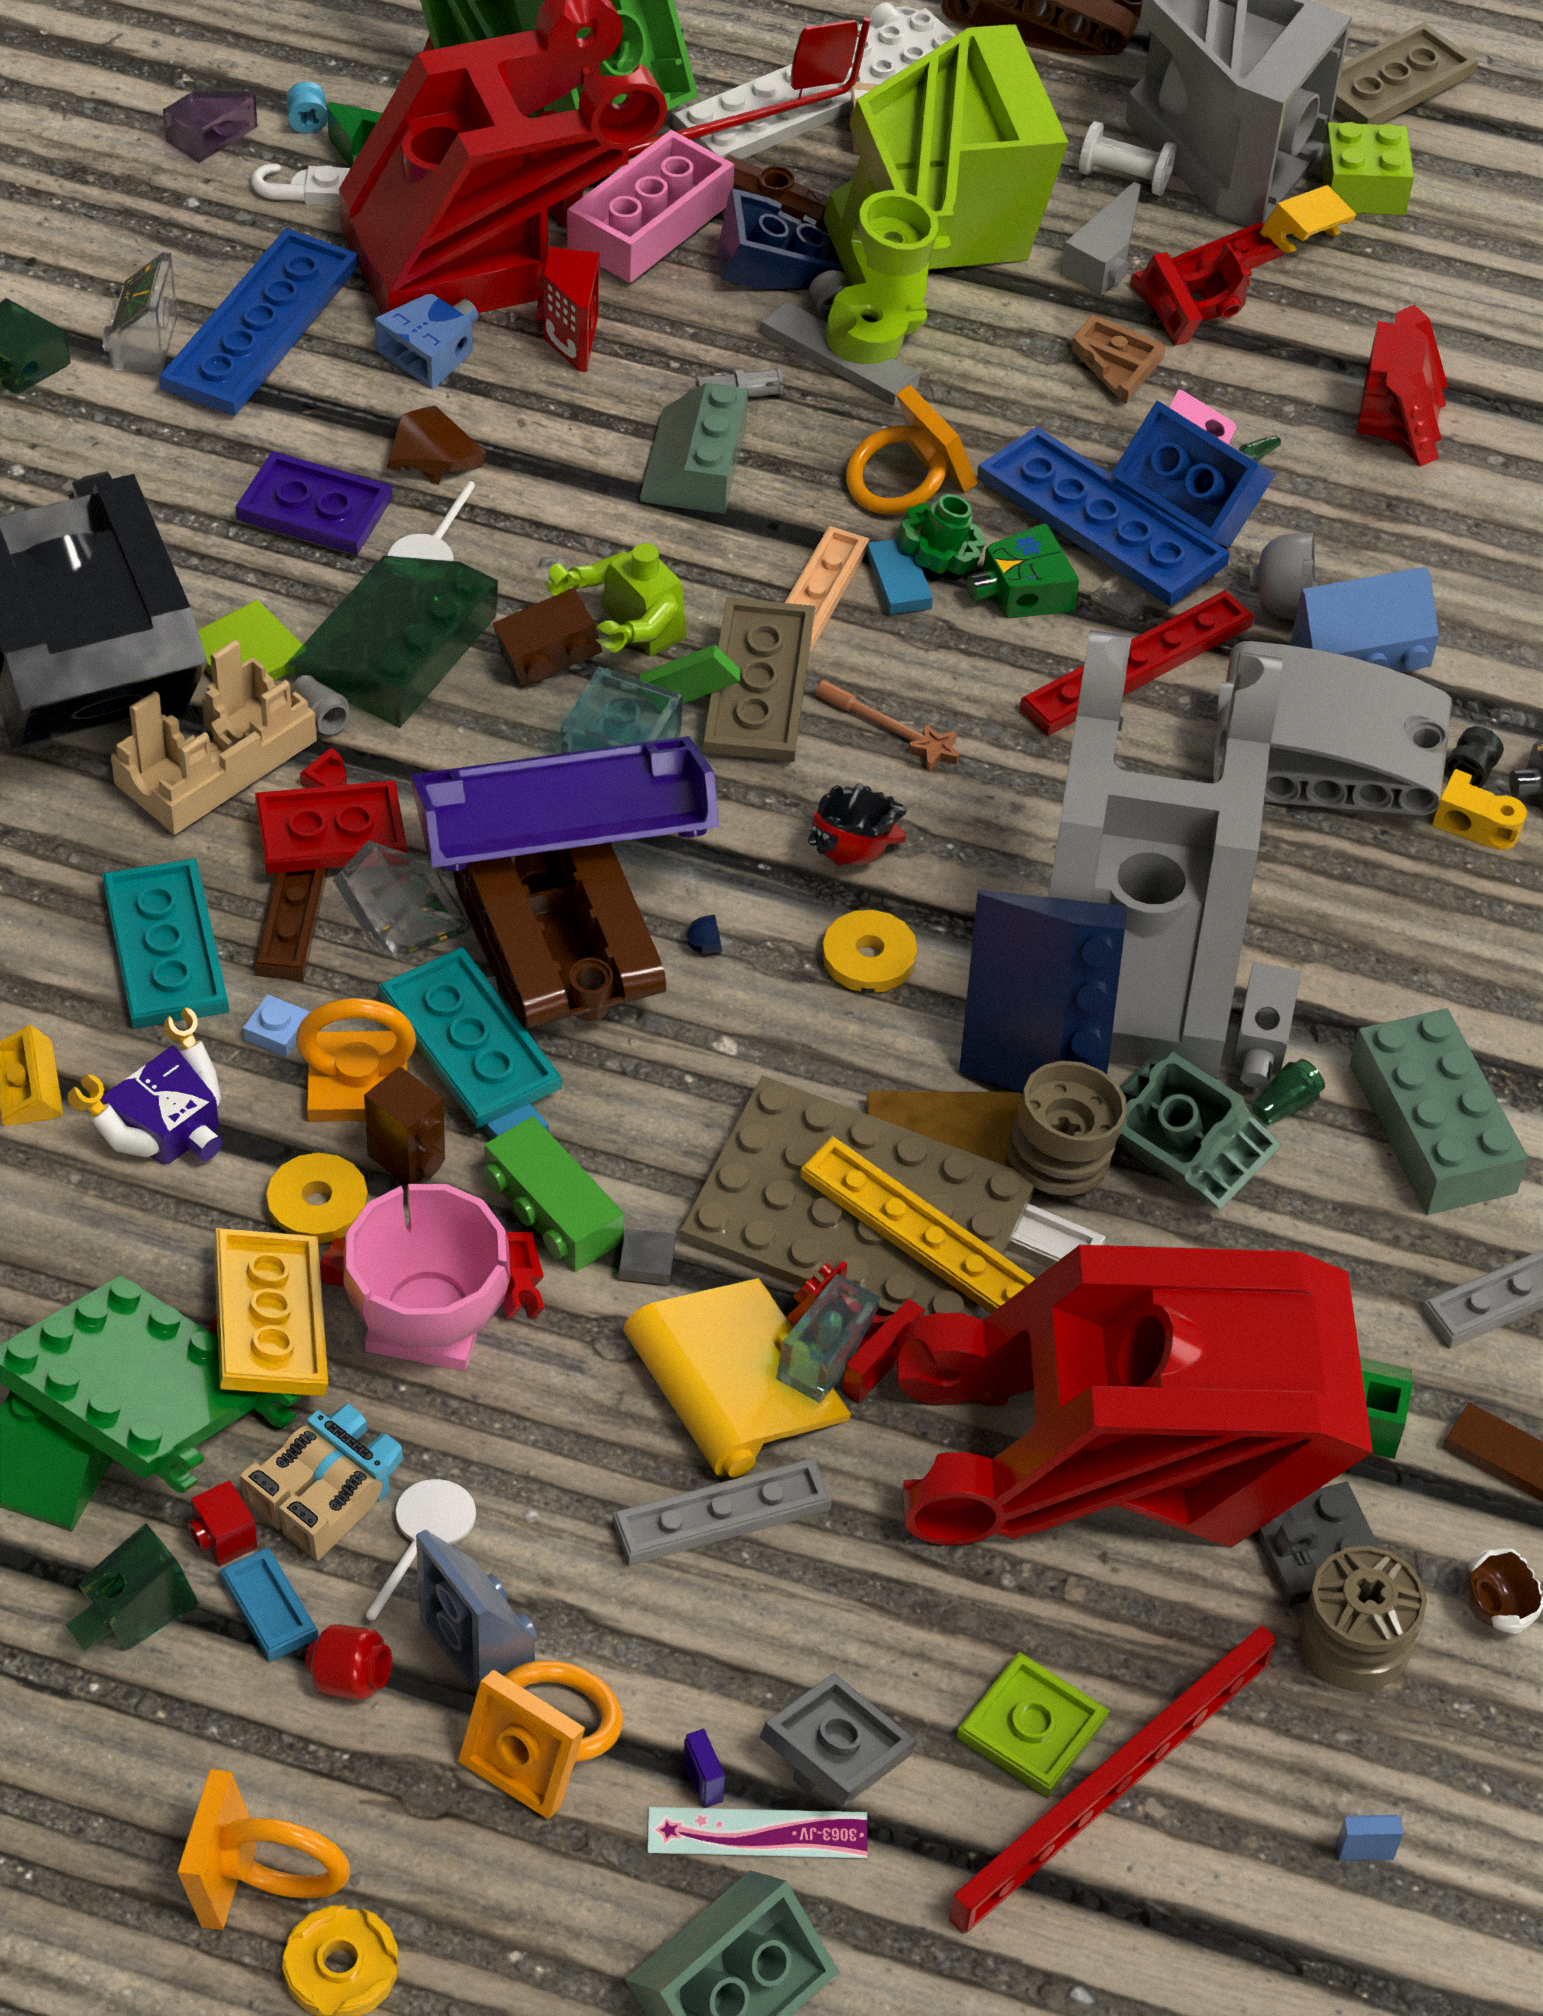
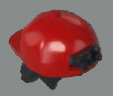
[808,783,907,866]

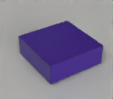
[683,1728,725,1808]

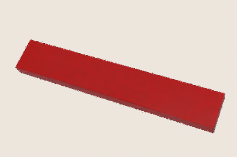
[1020,590,1254,736]

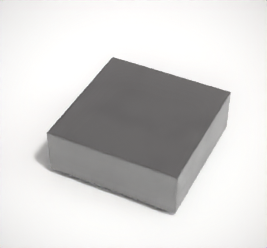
[619,1228,676,1285]

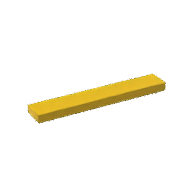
[800,1136,1035,1313]

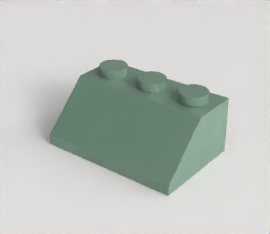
[640,383,748,514]
[625,1870,839,2016]

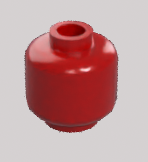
[305,1624,392,1700]

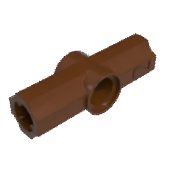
[724,154,829,232]

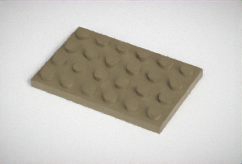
[680,1075,1036,1317]

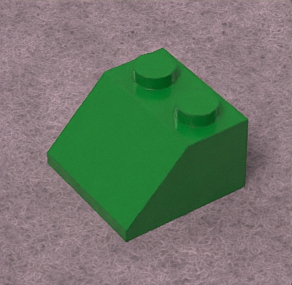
[0,1391,112,1532]

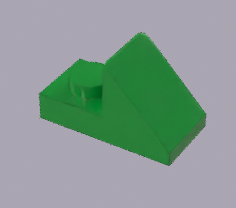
[327,102,382,168]

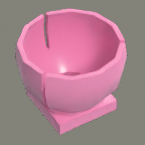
[343,1184,510,1372]

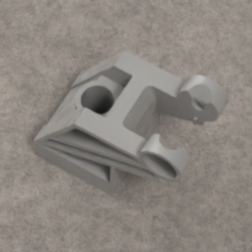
[1125,0,1352,227]
[1049,630,1283,1079]

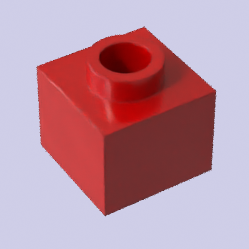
[188,1480,258,1567]

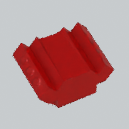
[1357,305,1448,467]

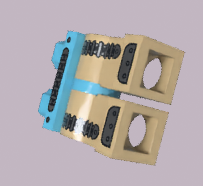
[239,1403,403,1562]

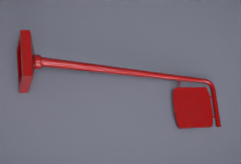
[539,17,871,227]

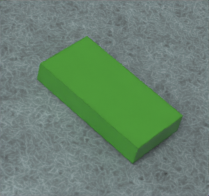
[639,644,741,711]

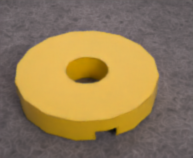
[822,910,918,993]
[266,1152,368,1244]
[282,1905,398,2016]

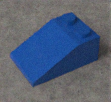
[1111,400,1276,548]

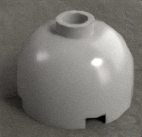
[1250,533,1315,620]

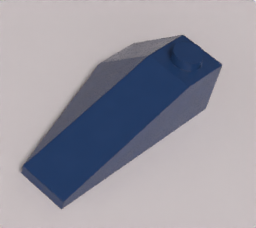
[717,188,845,289]

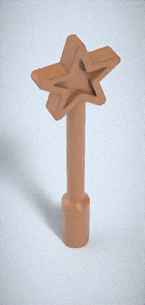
[815,680,959,770]

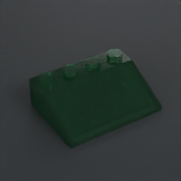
[285,555,498,728]

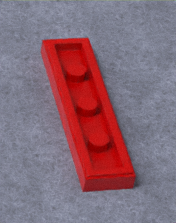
[1130,222,1284,309]

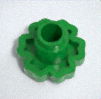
[896,494,986,575]

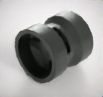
[1444,726,1504,788]

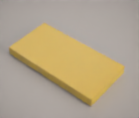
[213,1228,328,1396]

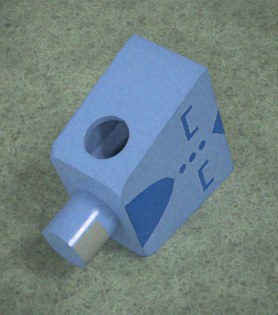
[375,294,478,389]

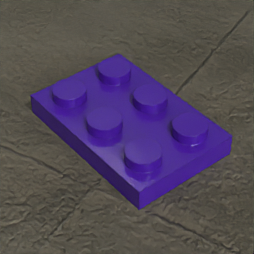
[235,451,393,555]

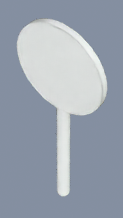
[387,481,475,588]
[366,1479,476,1621]

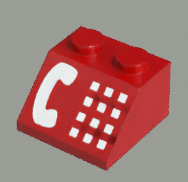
[536,247,600,372]

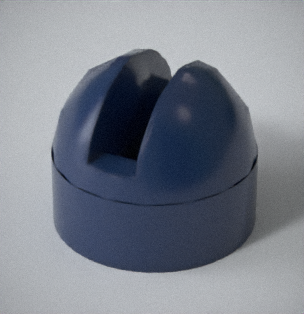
[686,914,722,954]

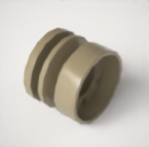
[1007,1061,1127,1196]
[1298,1546,1427,1692]

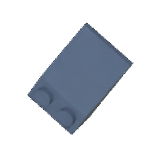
[416,1529,538,1694]

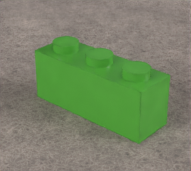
[482,1116,624,1272]

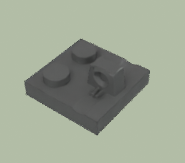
[1254,1481,1380,1606]
[760,1673,917,1807]

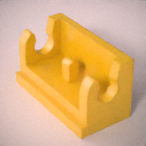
[1260,185,1357,253]

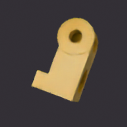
[1432,769,1527,850]

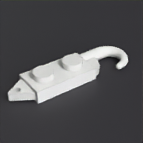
[251,164,350,207]

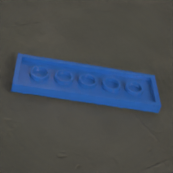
[159,228,359,416]
[977,426,1230,606]

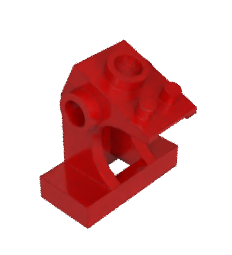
[1139,243,1252,346]
[786,1261,925,1404]

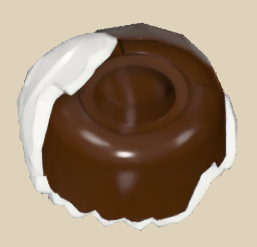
[1463,1549,1543,1634]

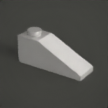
[1061,182,1141,295]

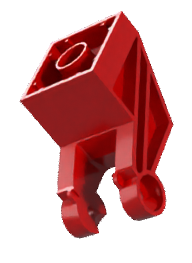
[339,0,668,315]
[896,1245,1373,1548]

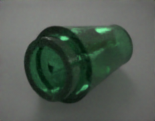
[1252,1059,1325,1126]

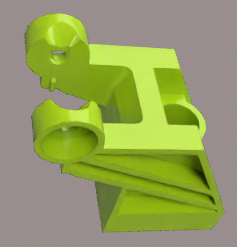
[823,24,1069,364]

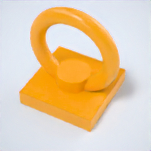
[846,384,978,515]
[296,998,416,1122]
[458,1660,623,1820]
[177,1769,350,1930]

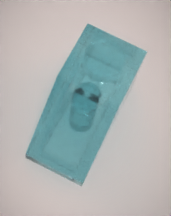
[776,1274,881,1404]

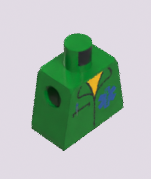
[966,523,1079,618]

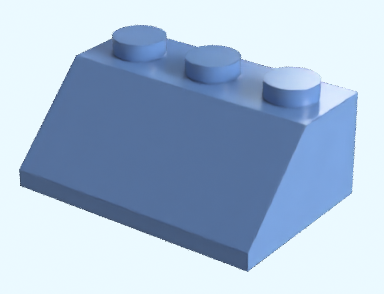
[1290,567,1439,672]

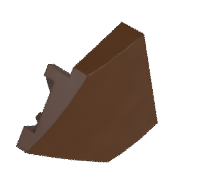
[386,405,487,484]

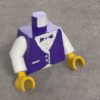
[68,1008,223,1164]

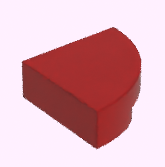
[300,747,347,788]

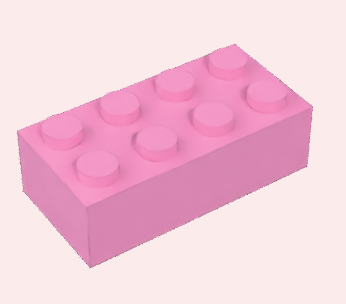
[567,130,734,283]

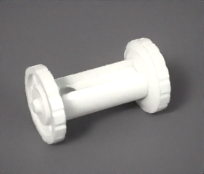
[1079,121,1177,196]

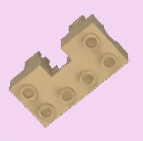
[111,639,317,835]

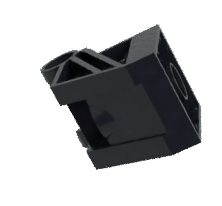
[0,471,208,749]

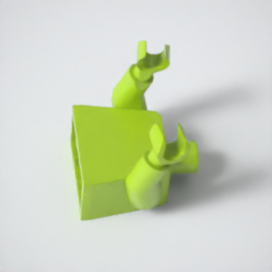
[545,543,687,657]

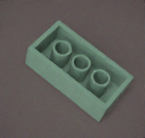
[1349,1008,1529,1215]

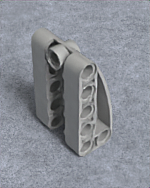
[1214,641,1452,815]

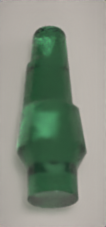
[1238,436,1281,462]

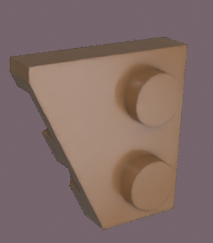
[1071,314,1166,403]

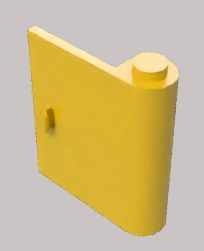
[623,1278,851,1478]

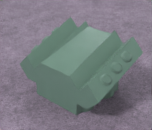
[1117,1051,1282,1210]

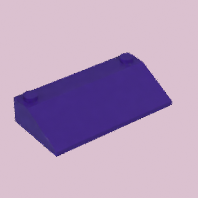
[410,736,719,871]

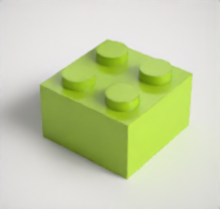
[1321,122,1414,215]

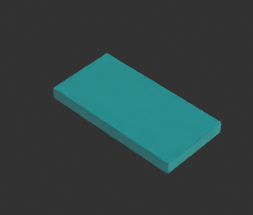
[102,858,229,1029]
[378,947,562,1128]

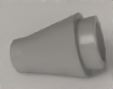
[291,675,350,735]

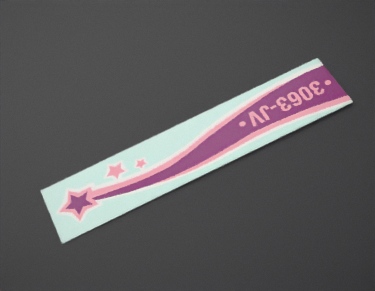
[648,1807,868,1859]

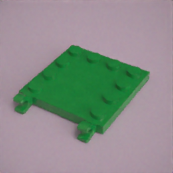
[0,1275,302,1493]

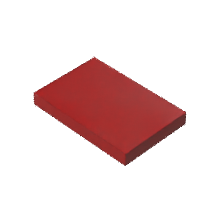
[255,780,408,874]

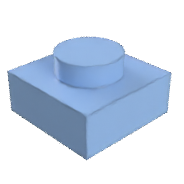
[243,994,310,1058]

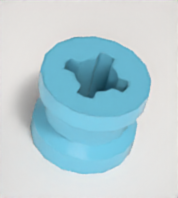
[286,82,328,134]

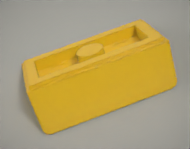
[0,1024,63,1126]

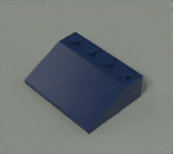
[959,890,1126,1093]

